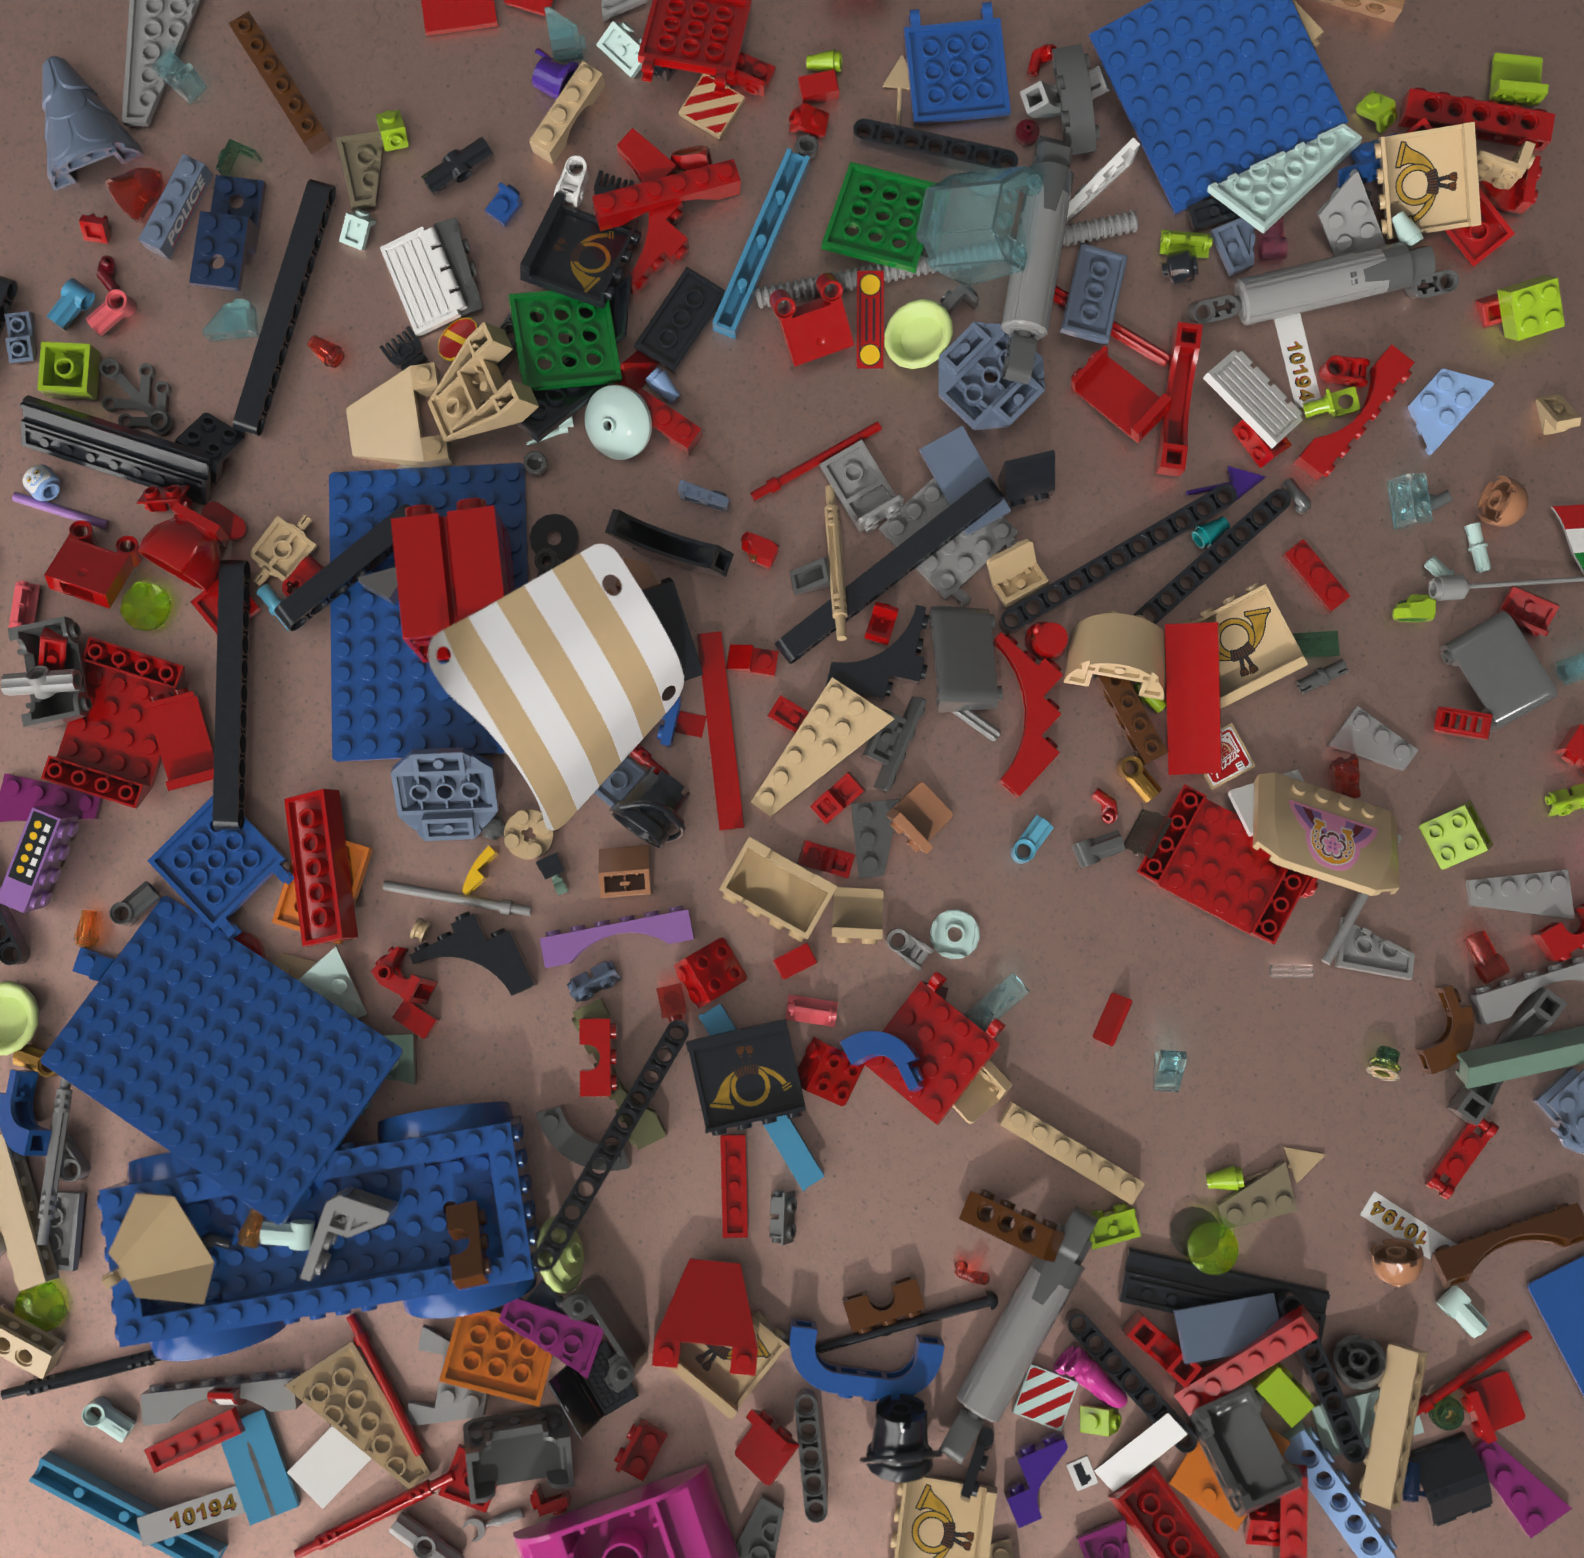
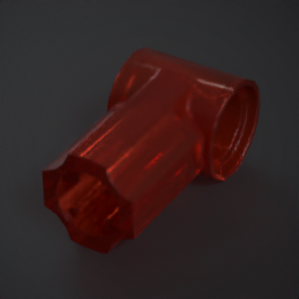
[1463,930,1510,985]

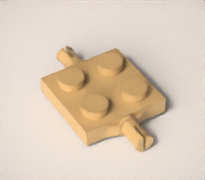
[247,514,319,587]

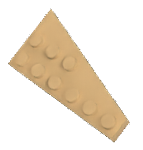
[750,677,895,816]
[284,1341,431,1489]

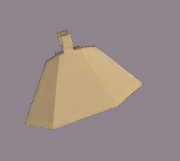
[102,1192,215,1304]

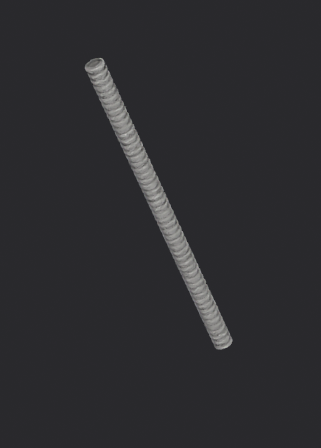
[755,210,1138,309]

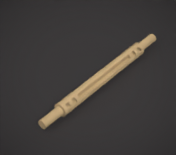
[824,485,848,641]

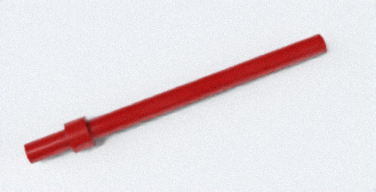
[750,421,882,501]
[346,1313,425,1457]
[1416,1330,1532,1417]

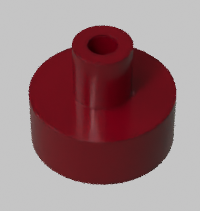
[1015,119,1040,147]

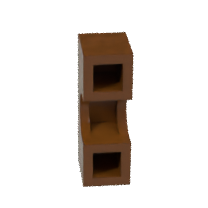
[446,1200,492,1290]
[843,1274,925,1334]

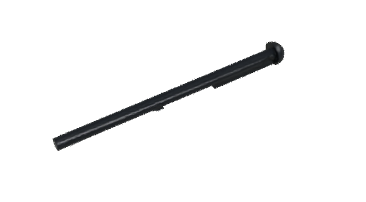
[815,1290,998,1354]

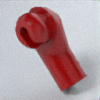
[1027,44,1057,77]
[1091,788,1118,824]

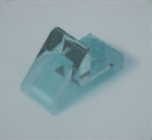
[152,49,207,105]
[1153,1050,1187,1092]

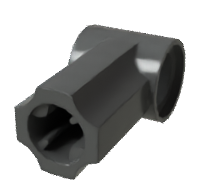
[1071,830,1125,869]
[109,881,162,926]

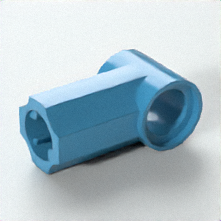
[46,278,95,331]

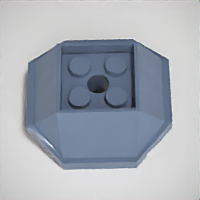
[938,322,1045,430]
[391,747,499,841]

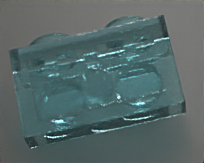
[1387,473,1433,530]

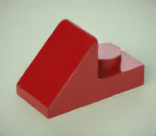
[726,644,779,677]

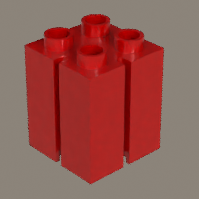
[391,498,516,663]

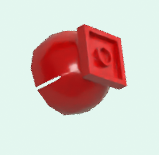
[138,501,230,592]

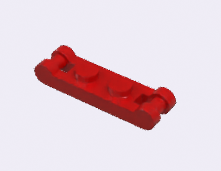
[1424,1118,1499,1200]

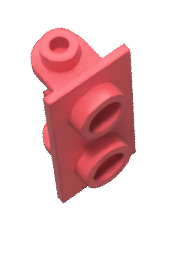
[9,580,41,628]
[785,994,838,1027]

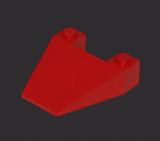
[652,1258,759,1376]

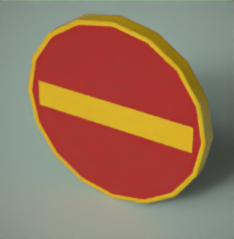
[438,318,479,361]

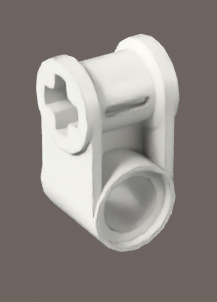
[554,155,590,208]

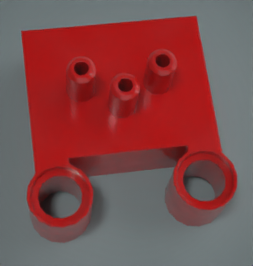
[769,273,855,367]
[44,520,143,609]

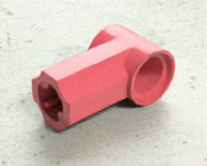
[86,289,136,336]

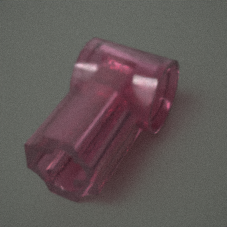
[1258,216,1288,260]

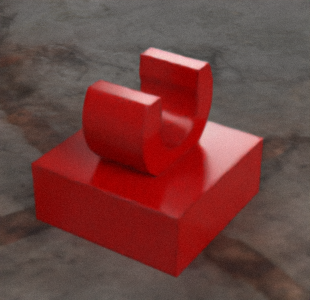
[79,213,111,244]

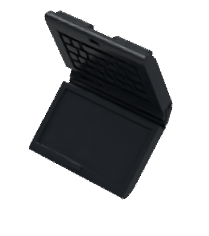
[569,275,632,344]
[547,1341,639,1439]
[1408,1431,1493,1527]

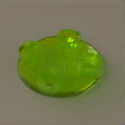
[120,582,171,631]
[1187,1222,1239,1275]
[14,1282,66,1332]

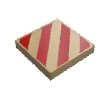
[678,74,745,140]

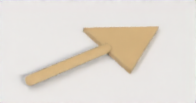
[882,55,910,126]
[1244,1147,1326,1184]

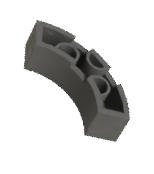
[1052,44,1100,155]
[536,1104,631,1171]

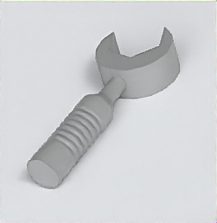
[462,1507,525,1542]

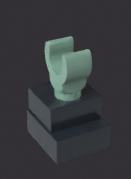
[536,852,569,896]

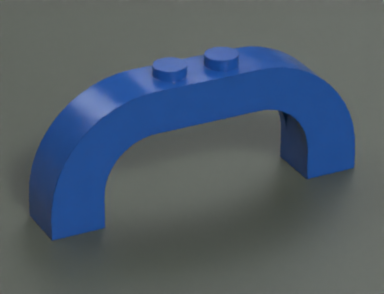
[789,1319,945,1402]

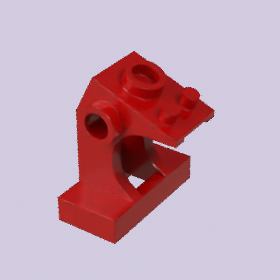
[371,946,438,1004]

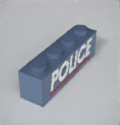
[138,154,213,260]

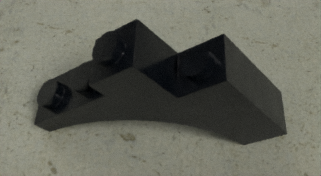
[605,509,734,577]
[826,605,929,702]
[409,911,538,996]

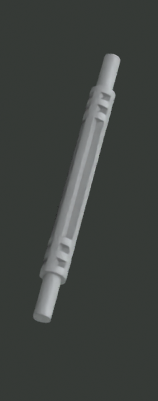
[37,1077,73,1245]

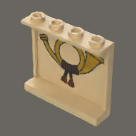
[1374,122,1481,239]
[1181,583,1308,709]
[652,1310,790,1420]
[890,1475,998,1558]

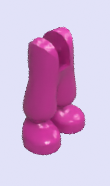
[1053,1346,1128,1408]

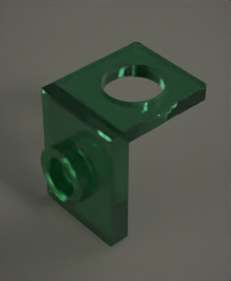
[216,139,262,176]

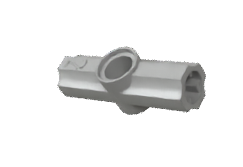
[1,666,82,699]
[388,1511,465,1558]

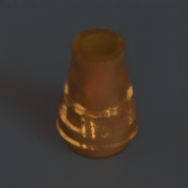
[73,910,99,948]
[237,1208,265,1249]

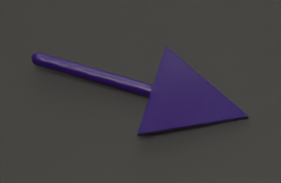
[1186,466,1266,501]

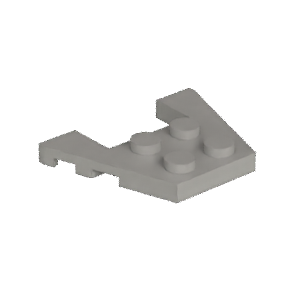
[407,1325,489,1426]

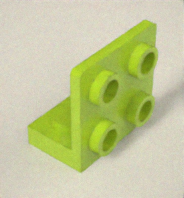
[1489,53,1549,106]
[1419,800,1494,870]

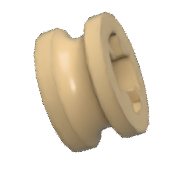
[410,917,432,943]

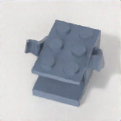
[1533,1067,1584,1156]

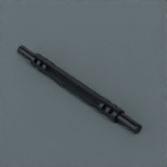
[1,1350,161,1400]

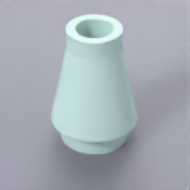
[1391,211,1424,249]

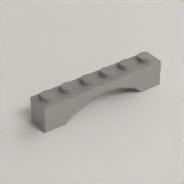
[1469,955,1584,1025]
[140,1369,303,1426]

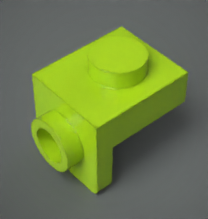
[1356,90,1398,134]
[375,110,408,151]
[1080,1404,1121,1437]

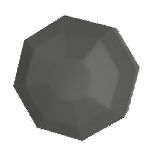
[794,134,819,160]
[524,451,548,476]
[481,816,505,840]

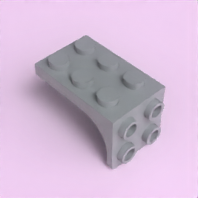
[819,440,904,533]

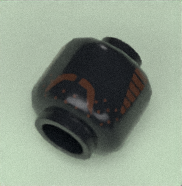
[1162,250,1199,285]

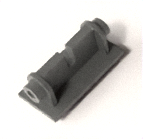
[769,1190,797,1245]

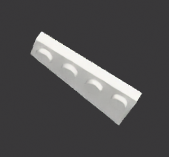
[1066,137,1140,224]

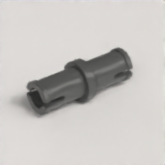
[1296,658,1349,695]

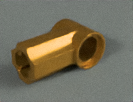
[1116,756,1162,803]
[12,1044,59,1077]

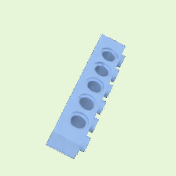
[1281,1421,1397,1558]

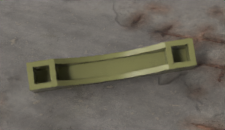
[572,998,668,1150]

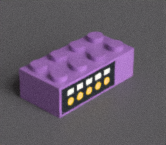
[0,805,80,913]

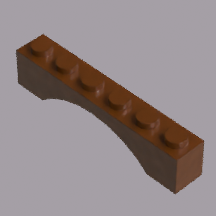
[1430,1203,1584,1289]

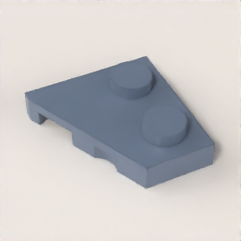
[1210,218,1255,277]
[678,479,730,513]

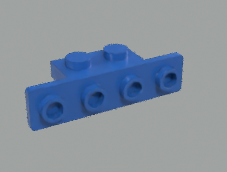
[1337,133,1398,188]

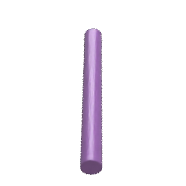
[12,492,109,530]

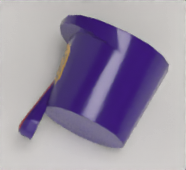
[532,48,579,100]

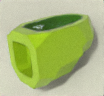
[1392,594,1436,622]

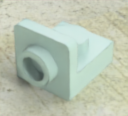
[339,209,377,250]

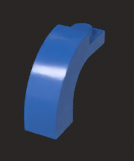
[840,1031,924,1092]
[0,1069,52,1156]

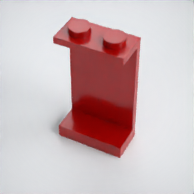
[1071,345,1172,444]
[143,688,214,791]

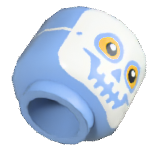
[23,465,62,501]

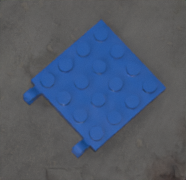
[904,2,1011,125]
[147,796,294,939]

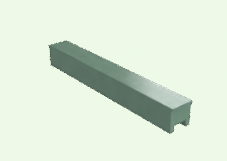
[1456,1026,1584,1089]

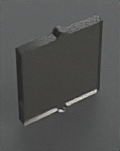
[1124,809,1172,859]

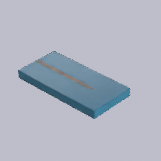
[221,1408,300,1526]

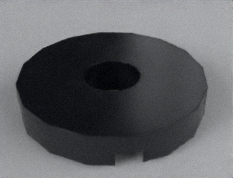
[529,514,580,563]

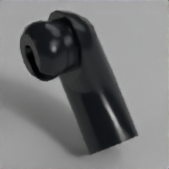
[201,1231,233,1251]

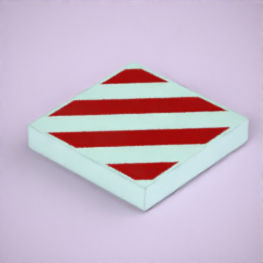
[1012,1363,1078,1431]

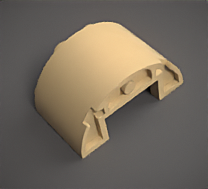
[1064,611,1166,700]
[719,837,837,942]

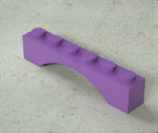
[540,905,695,968]

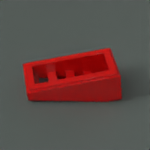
[1434,706,1493,740]

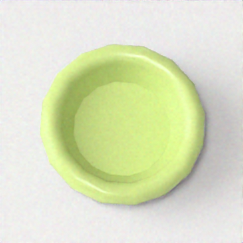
[884,299,953,369]
[0,981,39,1056]
[537,1215,584,1294]

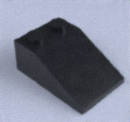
[998,450,1055,509]

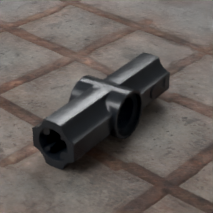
[421,137,494,196]

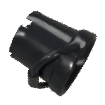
[609,766,691,848]
[860,1394,943,1483]

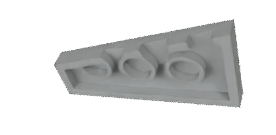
[1465,870,1575,920]

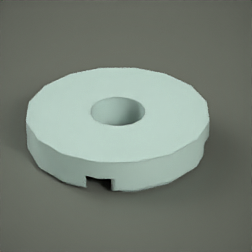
[930,909,980,959]

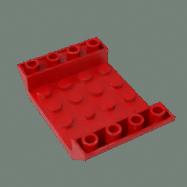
[41,637,185,809]
[1137,784,1311,945]

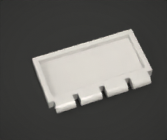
[380,226,467,337]
[1203,350,1303,448]

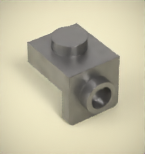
[940,283,979,315]

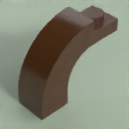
[1416,984,1474,1074]

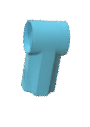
[1010,815,1054,864]

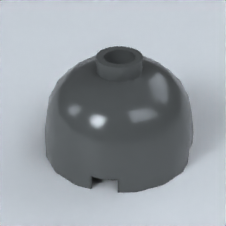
[1333,1334,1386,1390]

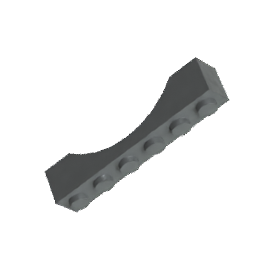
[1447,987,1568,1126]

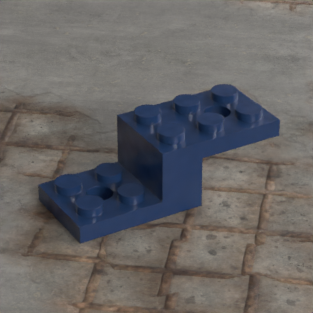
[189,175,266,292]

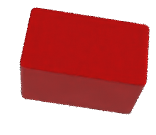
[798,69,839,105]
[773,943,818,980]
[392,1000,440,1039]

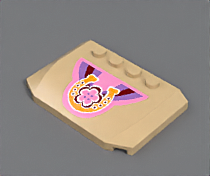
[1253,772,1400,896]

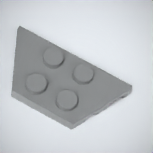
[1317,169,1386,256]

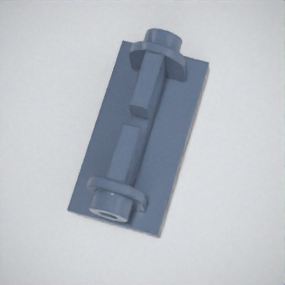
[567,960,621,1003]

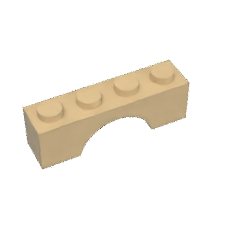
[529,61,606,165]

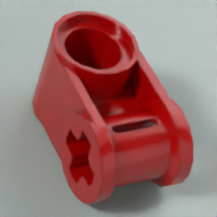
[1319,355,1370,388]
[282,555,324,597]

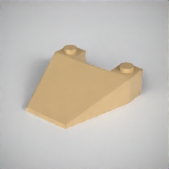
[428,322,539,442]
[346,362,454,468]

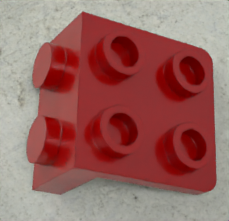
[1479,155,1542,214]
[673,937,747,1009]
[797,1037,865,1106]
[1459,1370,1525,1444]
[735,1409,800,1485]

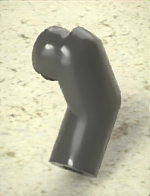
[1282,478,1311,514]
[1414,490,1453,511]

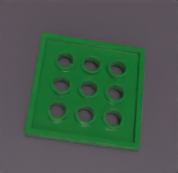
[821,162,944,273]
[508,291,622,391]

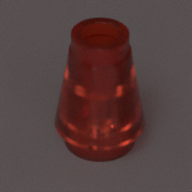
[307,335,345,368]

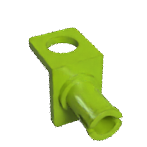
[1302,386,1361,418]

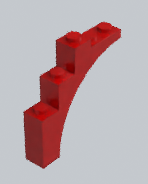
[616,128,689,294]
[993,632,1063,798]

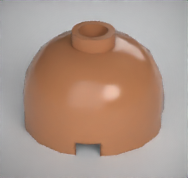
[1478,475,1528,527]
[1370,1238,1424,1287]

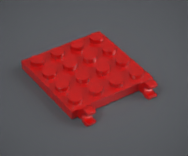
[638,0,752,94]
[863,971,1006,1125]

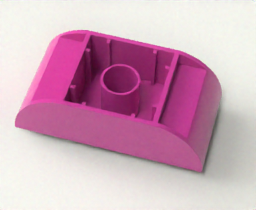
[513,1463,740,1558]

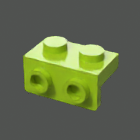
[1088,1203,1141,1250]

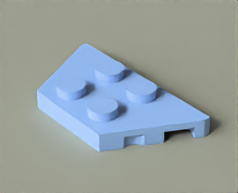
[1407,368,1494,455]

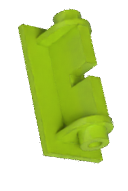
[1159,230,1213,258]
[1545,783,1584,817]

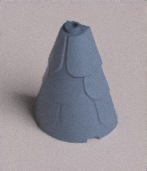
[42,56,144,191]

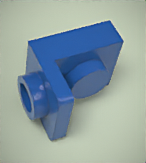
[485,182,523,227]

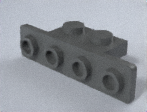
[434,218,483,316]
[863,696,927,791]

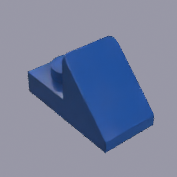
[657,697,682,748]
[72,947,116,981]

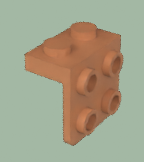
[886,782,953,854]

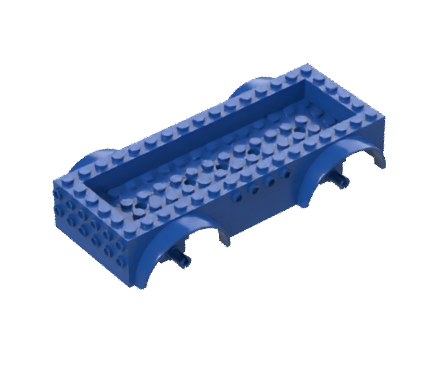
[97,1102,540,1361]

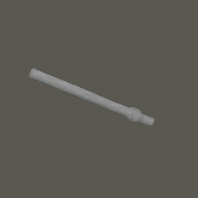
[1321,834,1402,965]
[383,880,532,916]

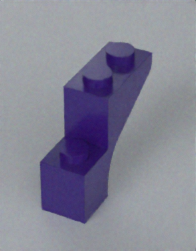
[1004,1432,1068,1528]

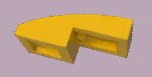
[462,846,499,895]

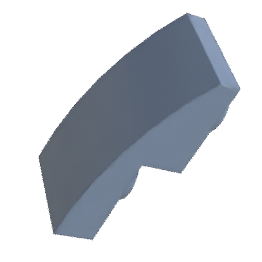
[5,311,36,363]

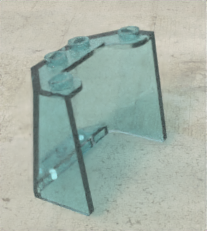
[916,166,1044,286]

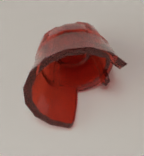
[105,168,163,223]

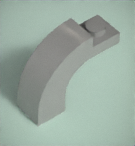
[1020,66,1110,119]

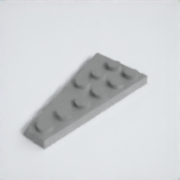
[122,0,201,127]

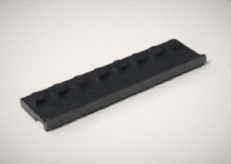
[20,395,213,505]
[1118,1246,1330,1341]

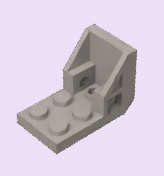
[300,1186,400,1281]

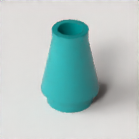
[1192,516,1230,549]

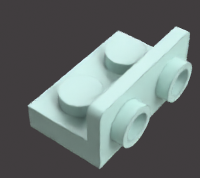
[596,21,643,78]

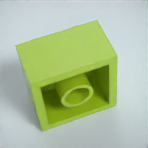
[1497,275,1565,341]
[37,342,101,400]
[1248,1362,1315,1428]

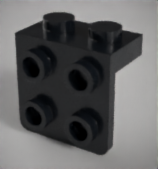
[175,413,245,484]

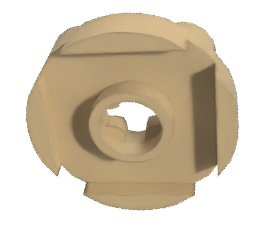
[504,809,555,860]

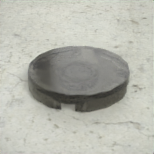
[1169,1206,1221,1259]

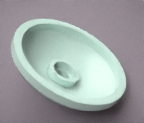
[585,385,652,460]

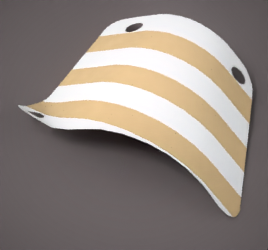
[428,544,684,831]

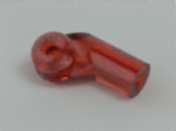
[954,1261,990,1285]

